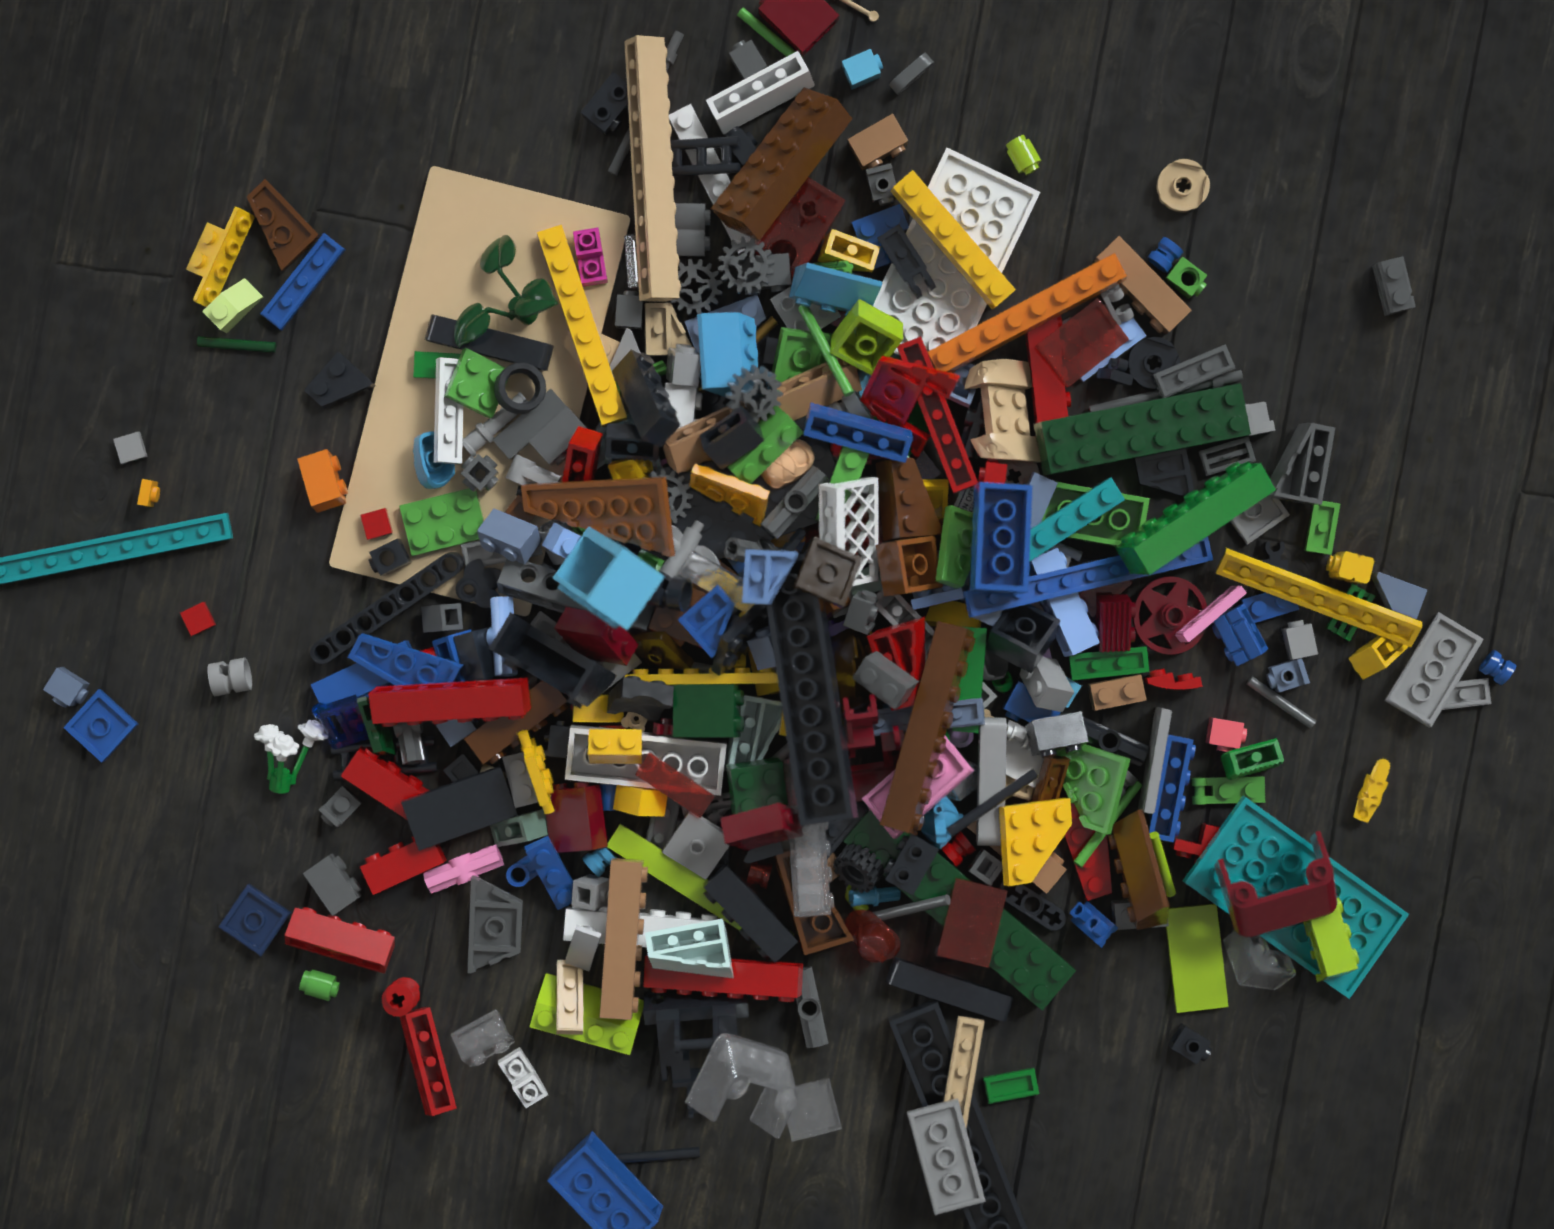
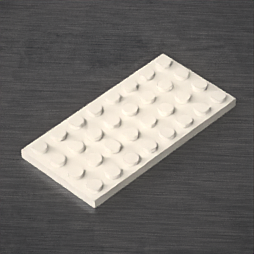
[873,148,1040,373]

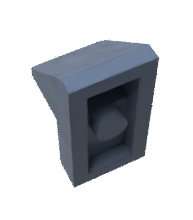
[948,363,976,408]

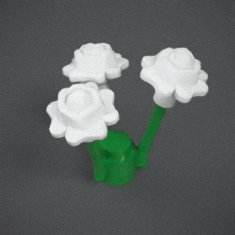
[254,720,328,794]

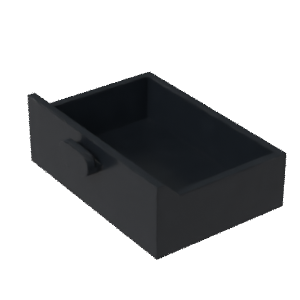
[454,627,513,681]

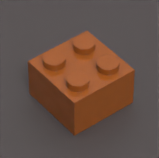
[876,535,943,597]

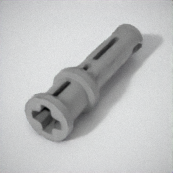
[462,392,528,457]

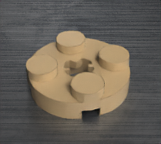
[1157,159,1210,212]

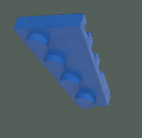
[348,633,463,685]

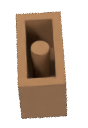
[847,114,908,171]
[1087,674,1146,711]

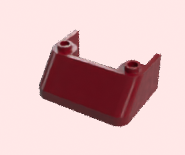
[1214,831,1337,938]

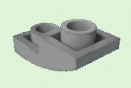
[565,925,602,971]

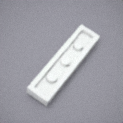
[434,357,463,464]

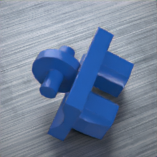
[1070,901,1118,948]

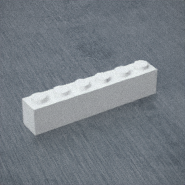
[563,905,718,948]

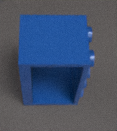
[547,1131,663,1229]

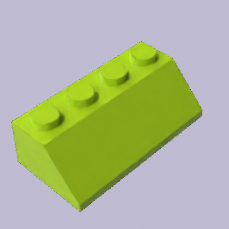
[530,973,644,1055]

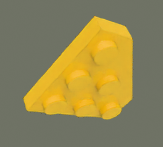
[999,798,1072,886]

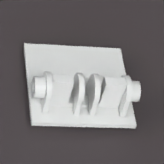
[1006,720,1044,788]

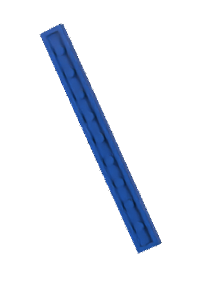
[963,536,1213,618]

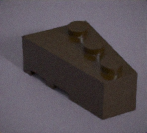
[831,628,884,714]

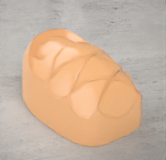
[761,440,814,489]

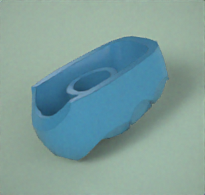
[413,431,455,489]

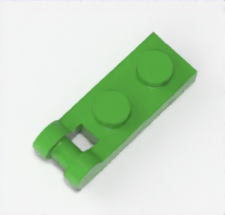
[1192,776,1265,805]

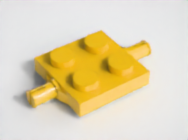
[517,730,554,814]

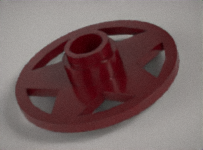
[1132,577,1207,654]

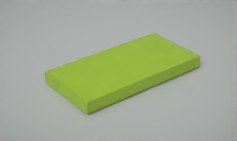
[1166,903,1229,1013]

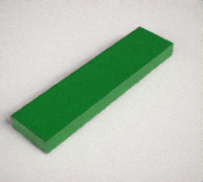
[952,626,987,733]

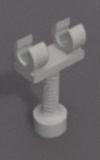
[1062,284,1134,340]

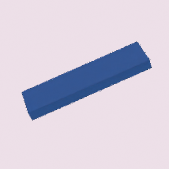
[260,233,345,330]

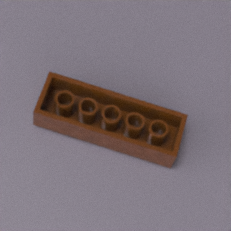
[711,87,853,240]

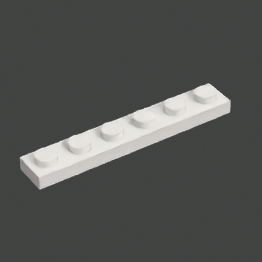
[669,104,761,255]

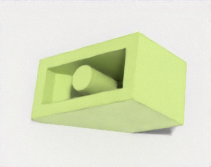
[202,278,264,333]

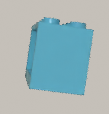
[553,526,664,630]

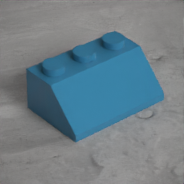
[789,263,882,316]
[697,312,758,398]

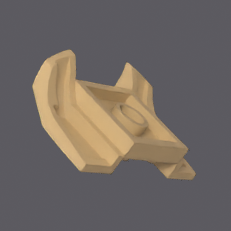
[964,359,1041,463]

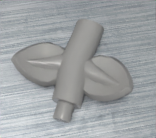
[659,520,720,578]

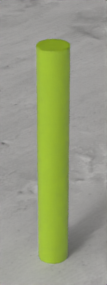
[1150,832,1176,897]

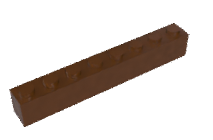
[880,621,975,835]

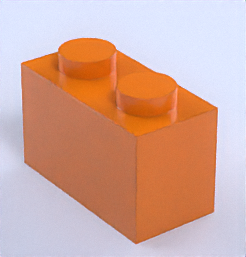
[298,449,348,513]

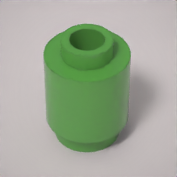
[299,969,340,1001]

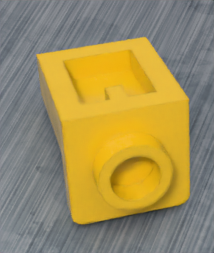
[608,458,653,479]

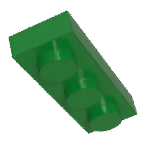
[1068,646,1149,680]

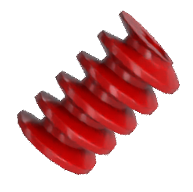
[382,977,420,1017]

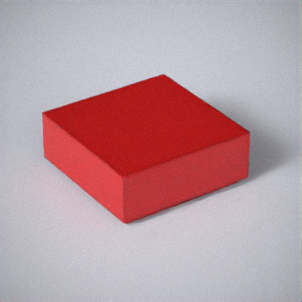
[360,508,393,540]
[180,602,216,636]

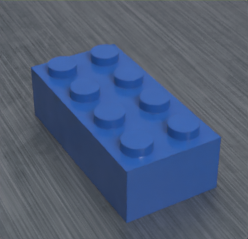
[970,482,1033,594]

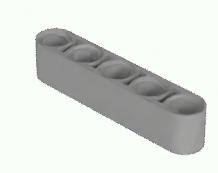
[976,717,1007,846]

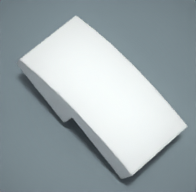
[498,1047,548,1108]

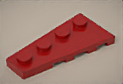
[1064,797,1112,901]

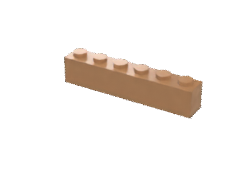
[600,858,648,1020]

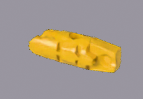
[1353,758,1390,823]

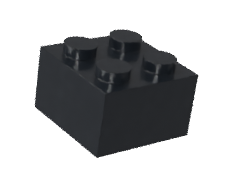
[986,604,1061,673]

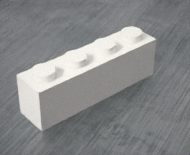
[706,51,815,135]

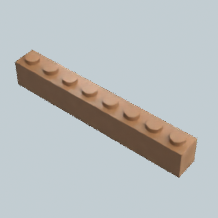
[662,357,862,473]

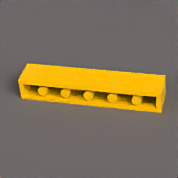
[890,170,1016,309]

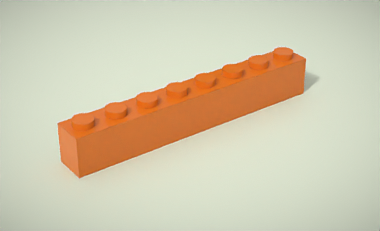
[927,253,1127,373]

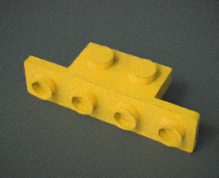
[186,207,255,307]

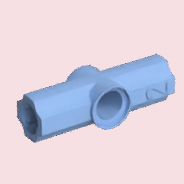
[486,596,518,677]

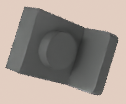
[319,785,362,827]

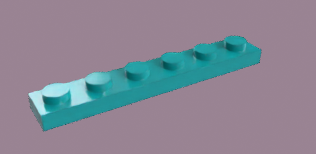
[1029,478,1125,562]

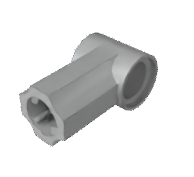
[505,454,561,485]

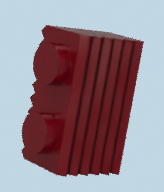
[1096,594,1136,652]

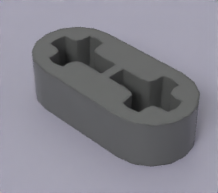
[889,52,934,95]

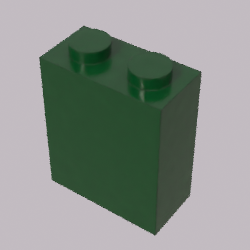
[673,685,745,737]

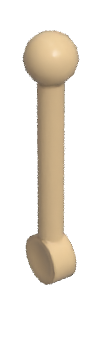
[840,0,879,22]

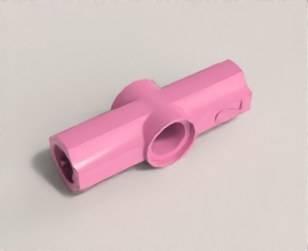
[423,844,504,893]

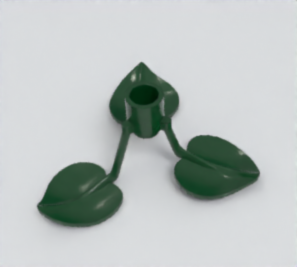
[454,235,558,348]

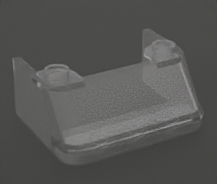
[685,1033,798,1139]

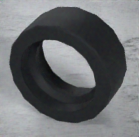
[494,362,546,414]

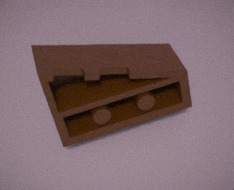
[875,458,942,541]

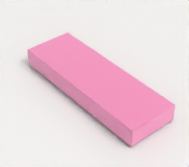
[1175,586,1247,643]

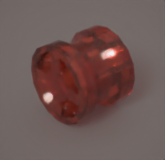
[746,861,773,889]

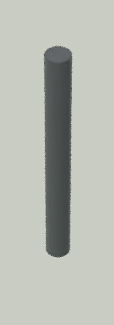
[856,895,951,926]

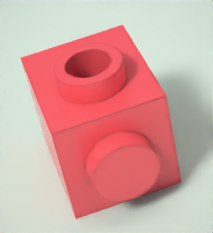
[1205,717,1247,752]

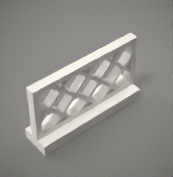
[819,477,879,586]

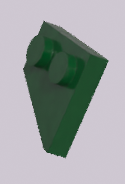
[357,696,396,757]

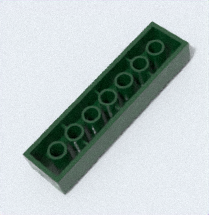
[1034,383,1251,476]

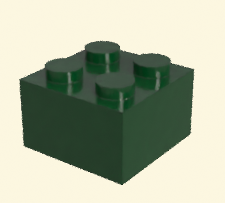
[726,757,788,815]

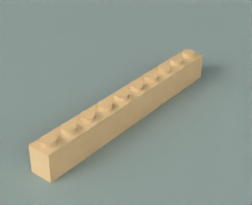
[624,35,681,302]

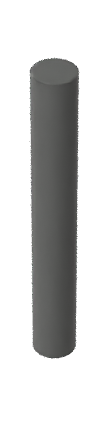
[1246,676,1316,729]

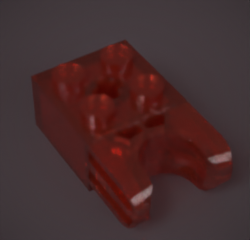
[756,177,846,276]

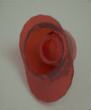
[845,909,901,963]

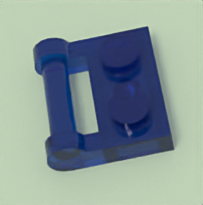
[312,694,369,749]

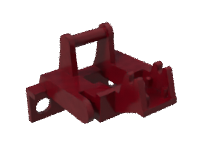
[843,694,905,803]

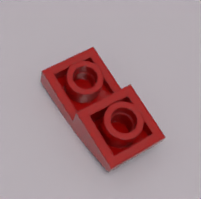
[1144,668,1203,689]

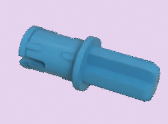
[848,886,901,907]

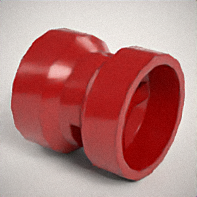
[941,831,977,867]

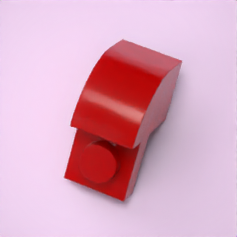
[1170,823,1220,864]

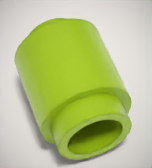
[1006,135,1042,176]

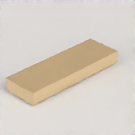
[556,960,583,1035]

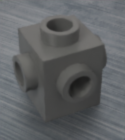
[461,454,499,492]

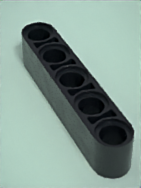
[424,314,554,371]
[885,957,1014,1022]

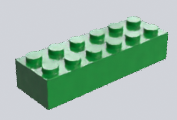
[1115,462,1276,575]

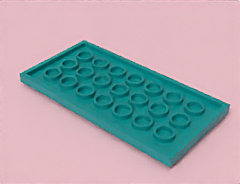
[1183,796,1409,999]

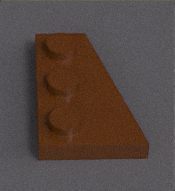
[246,179,320,272]

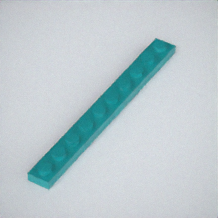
[0,513,233,585]

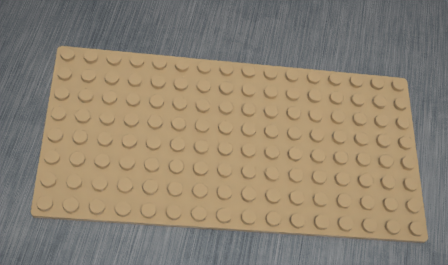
[329,166,630,616]

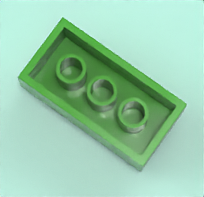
[1042,482,1150,547]

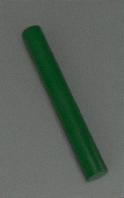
[197,336,276,353]

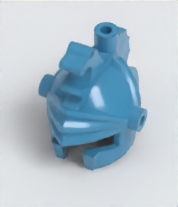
[920,795,963,849]

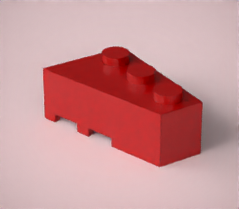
[867,617,925,711]

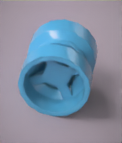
[582,847,617,877]

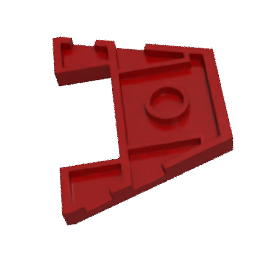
[860,356,961,457]

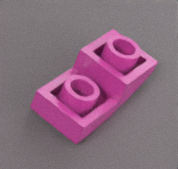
[573,227,608,287]

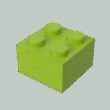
[830,299,903,375]

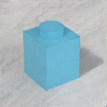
[842,49,883,90]

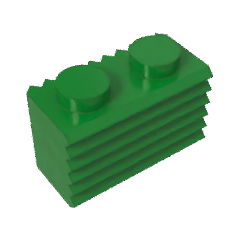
[1221,738,1284,780]

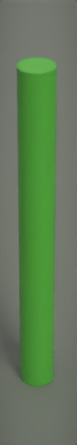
[798,306,854,397]
[1073,781,1142,868]

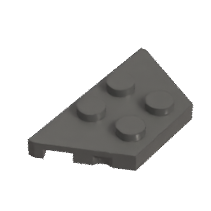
[468,876,523,973]

